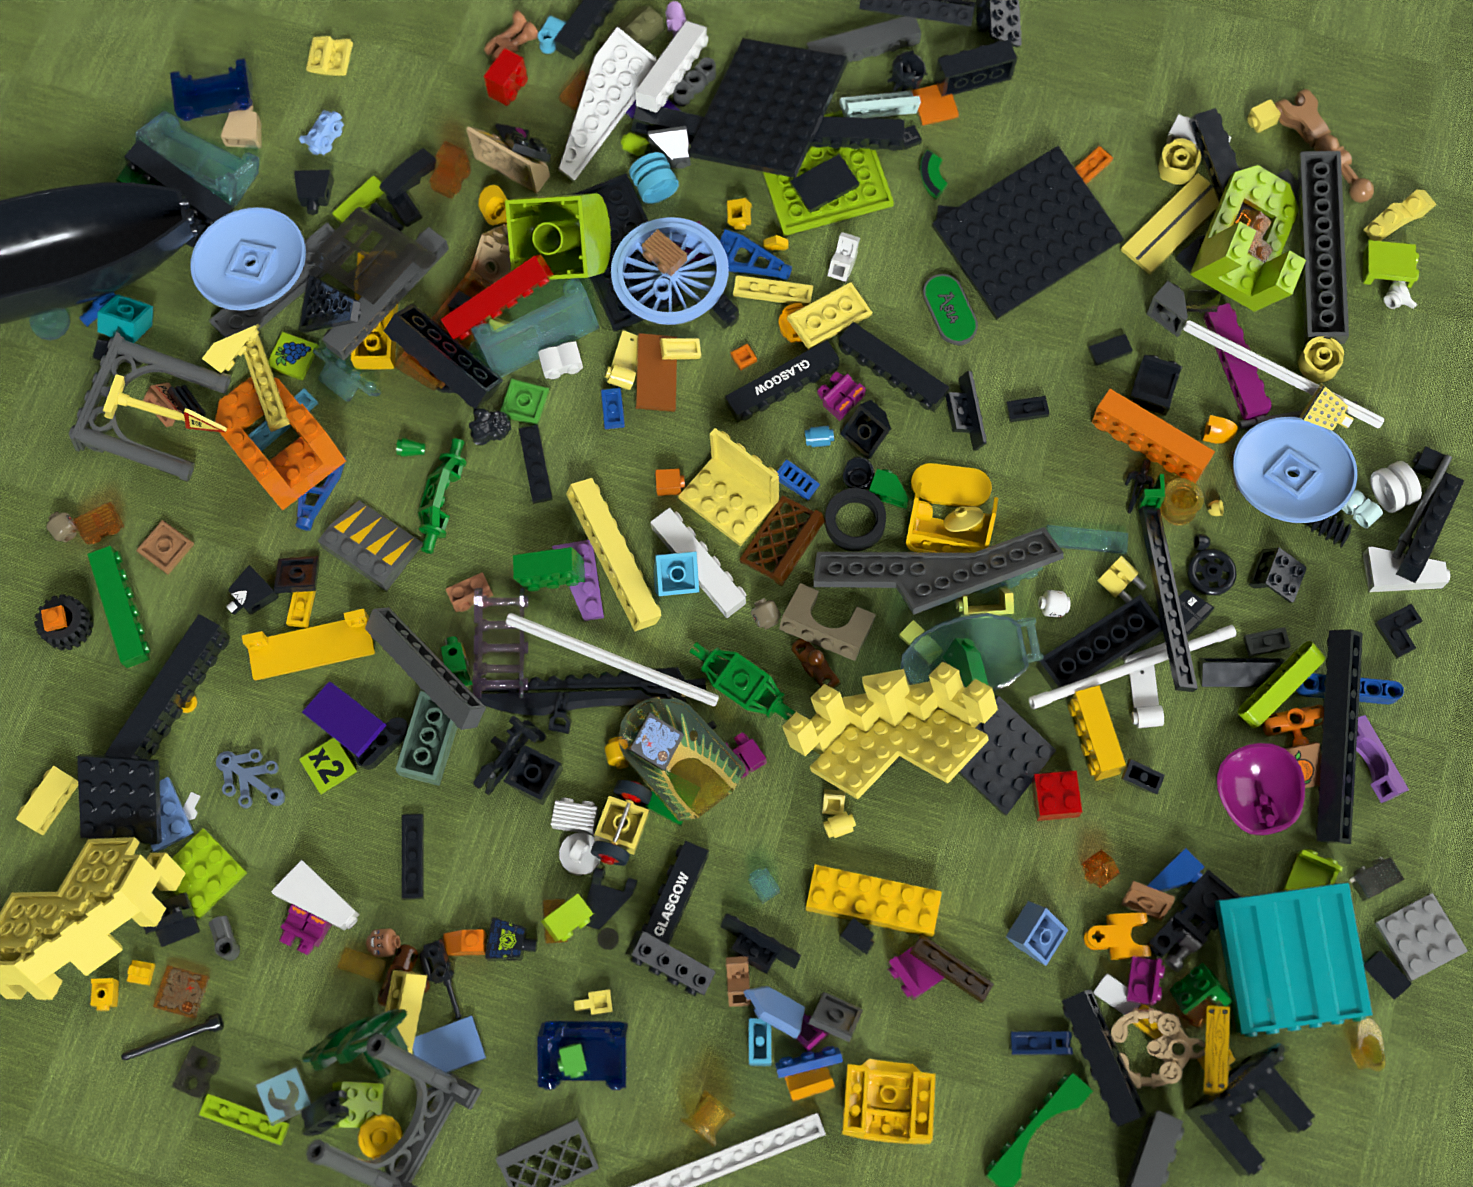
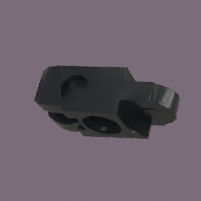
[354,717,409,770]

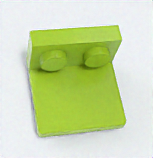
[331,1081,384,1128]

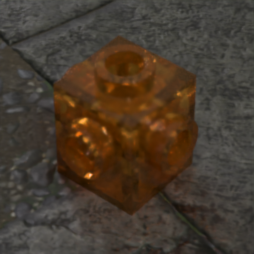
[1081,850,1120,889]

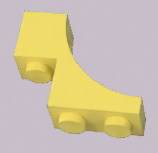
[1363,190,1437,241]

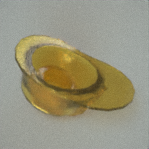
[1350,1019,1386,1071]

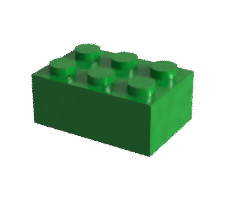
[513,547,585,591]

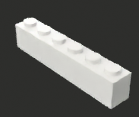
[635,21,708,112]
[651,508,746,618]

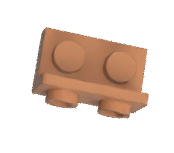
[446,572,493,612]

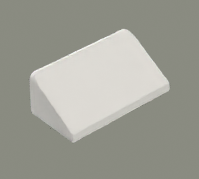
[1093,974,1140,1015]

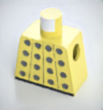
[1300,384,1353,430]

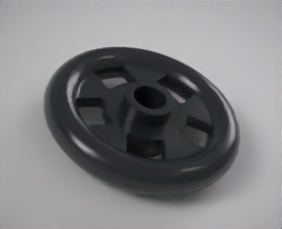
[1187,549,1237,596]

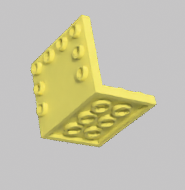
[678,428,779,547]

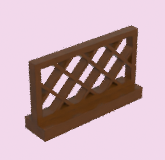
[740,495,825,586]

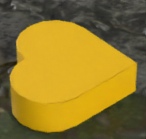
[763,235,789,250]

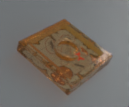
[153,965,210,1019]

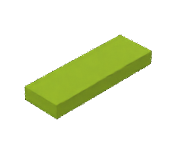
[332,175,384,228]

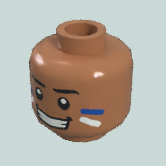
[366,928,400,957]

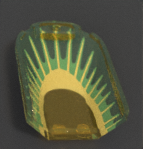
[618,697,746,821]

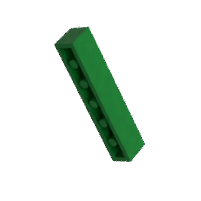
[87,545,151,668]

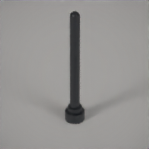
[121,1013,224,1061]

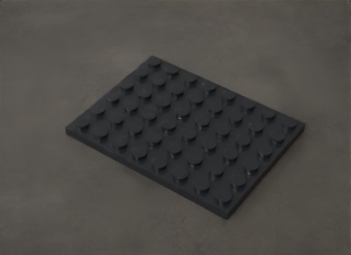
[688,38,849,178]
[931,145,1124,320]

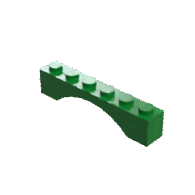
[985,1073,1093,1187]

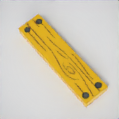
[1204,1006,1230,1094]

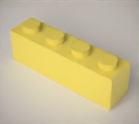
[385,970,427,1054]

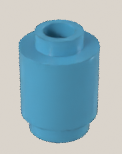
[805,426,834,447]

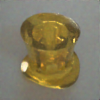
[1160,478,1204,525]
[679,1089,736,1148]

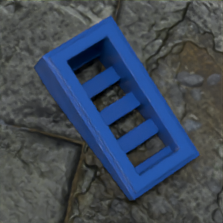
[777,459,820,501]

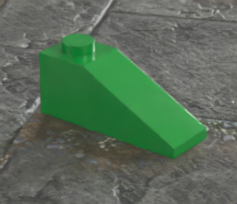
[943,638,988,688]

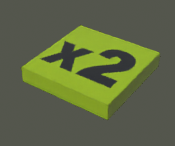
[299,738,357,795]

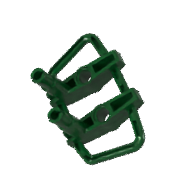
[302,1009,409,1079]

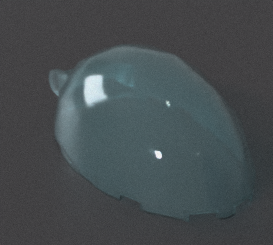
[900,612,1043,692]

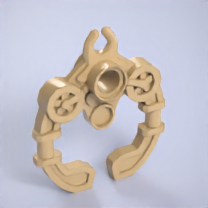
[1111,1008,1206,1089]

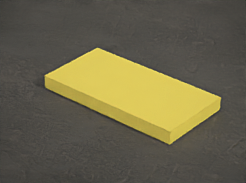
[787,282,872,350]

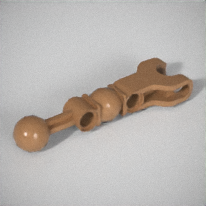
[1275,89,1374,203]

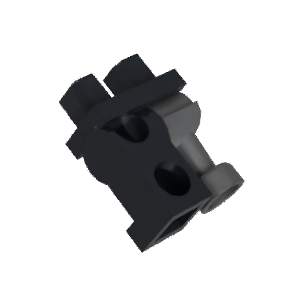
[1146,907,1212,972]

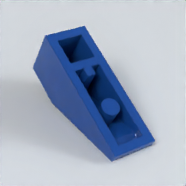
[1147,848,1204,892]

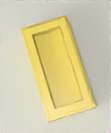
[660,338,701,359]

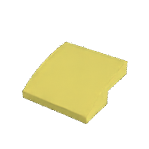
[306,36,353,76]

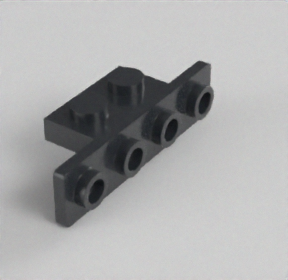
[945,371,987,451]
[720,913,801,974]

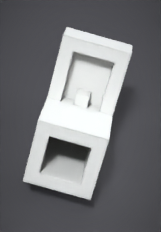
[828,232,860,282]

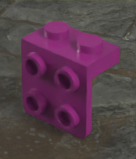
[887,947,944,1000]

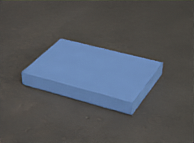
[413,1016,486,1073]

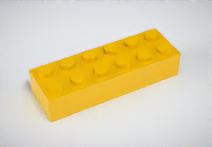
[351,252,399,369]
[806,865,942,938]

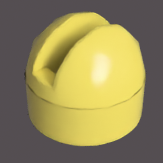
[1208,500,1224,516]

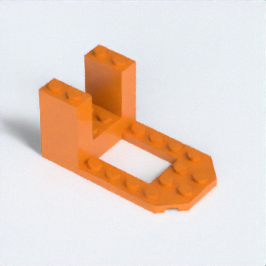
[215,377,346,510]

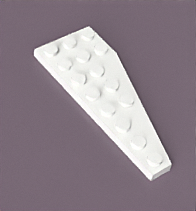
[558,27,658,182]

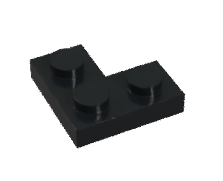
[1374,604,1423,659]

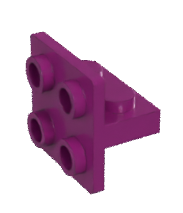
[1126,956,1165,1007]

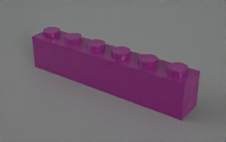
[1203,303,1271,420]

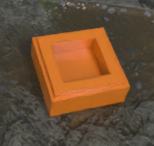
[730,344,757,371]

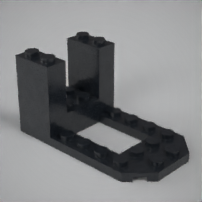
[1185,1042,1315,1177]

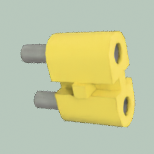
[1097,556,1147,603]

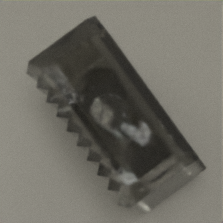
[1350,856,1405,902]

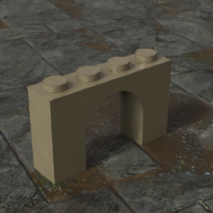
[779,583,876,661]

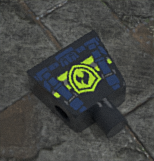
[485,917,538,962]

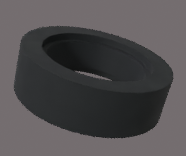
[825,488,886,551]

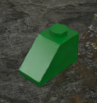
[869,469,909,510]

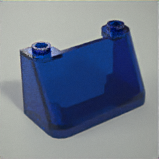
[170,58,253,121]
[537,1021,628,1091]

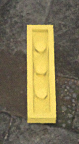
[733,275,813,306]

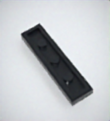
[402,814,424,900]

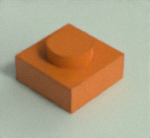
[41,605,67,632]

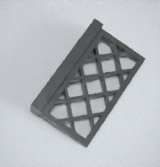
[495,1118,599,1187]

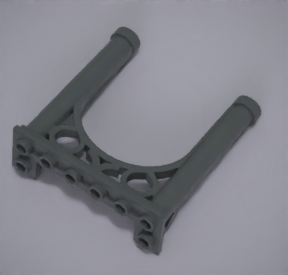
[69,332,231,482]
[306,1034,482,1187]

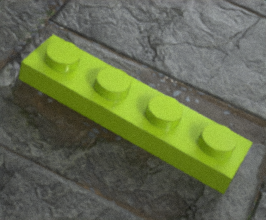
[199,1094,290,1146]

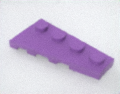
[552,540,604,621]

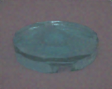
[29,309,70,340]

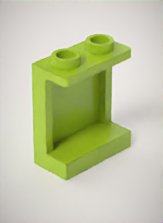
[1363,240,1419,288]
[1283,849,1343,891]

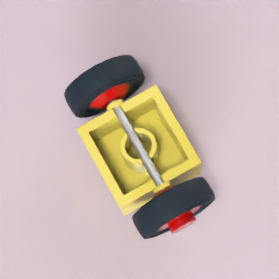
[591,780,652,866]

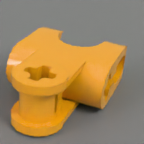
[1084,913,1151,960]

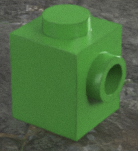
[557,1042,587,1078]

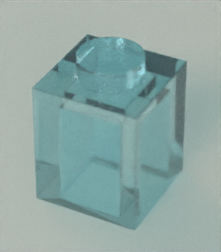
[748,868,780,904]

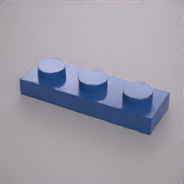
[775,1046,843,1078]

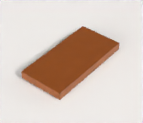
[635,333,677,412]

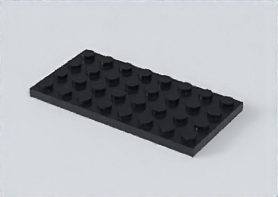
[571,173,686,332]

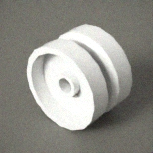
[1371,461,1422,513]

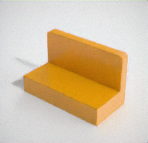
[785,1066,835,1102]

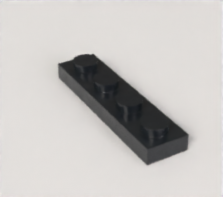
[518,425,553,504]

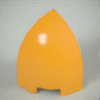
[1202,415,1238,444]

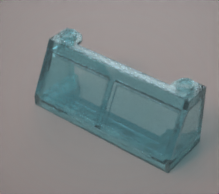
[136,111,259,208]
[471,278,599,378]

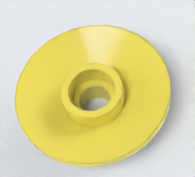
[944,506,984,532]

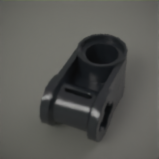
[1175,235,1205,273]

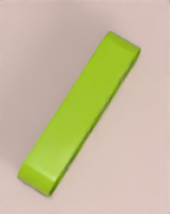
[1237,641,1326,728]

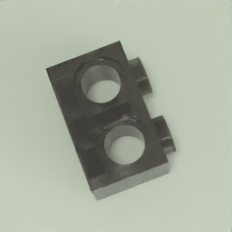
[172,1045,221,1099]

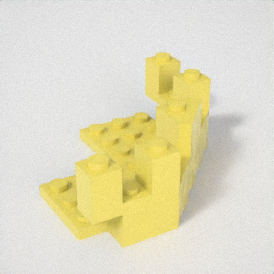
[782,662,998,799]
[0,837,185,1000]

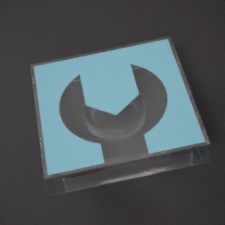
[255,1067,312,1126]

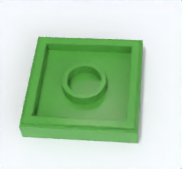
[500,379,549,425]

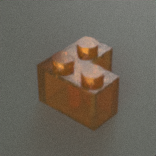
[429,141,471,199]
[1235,209,1273,263]

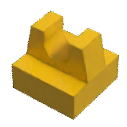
[127,960,155,986]

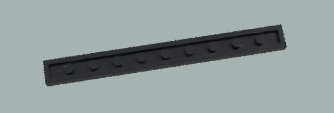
[1138,506,1198,692]

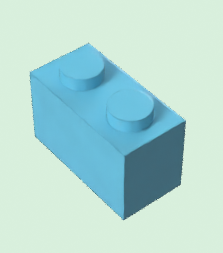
[749,1018,771,1066]

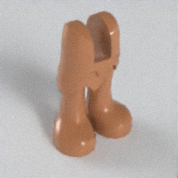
[484,10,539,61]

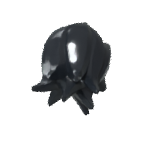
[887,50,928,92]

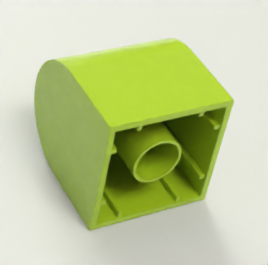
[505,193,611,279]

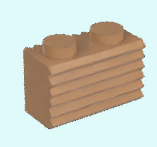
[642,229,687,276]

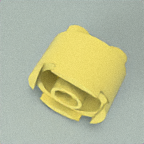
[1158,139,1201,185]
[1298,336,1344,384]

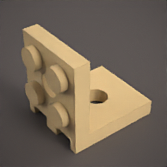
[469,224,511,286]

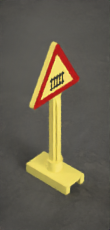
[103,374,227,433]

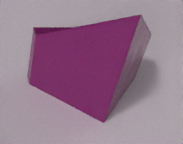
[796,1014,830,1052]

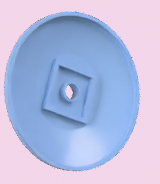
[191,208,306,310]
[1233,417,1357,523]

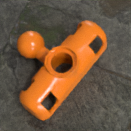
[1262,705,1324,746]

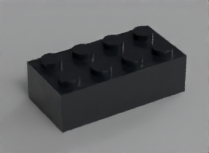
[934,39,1017,97]

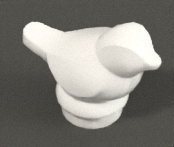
[1384,280,1417,309]

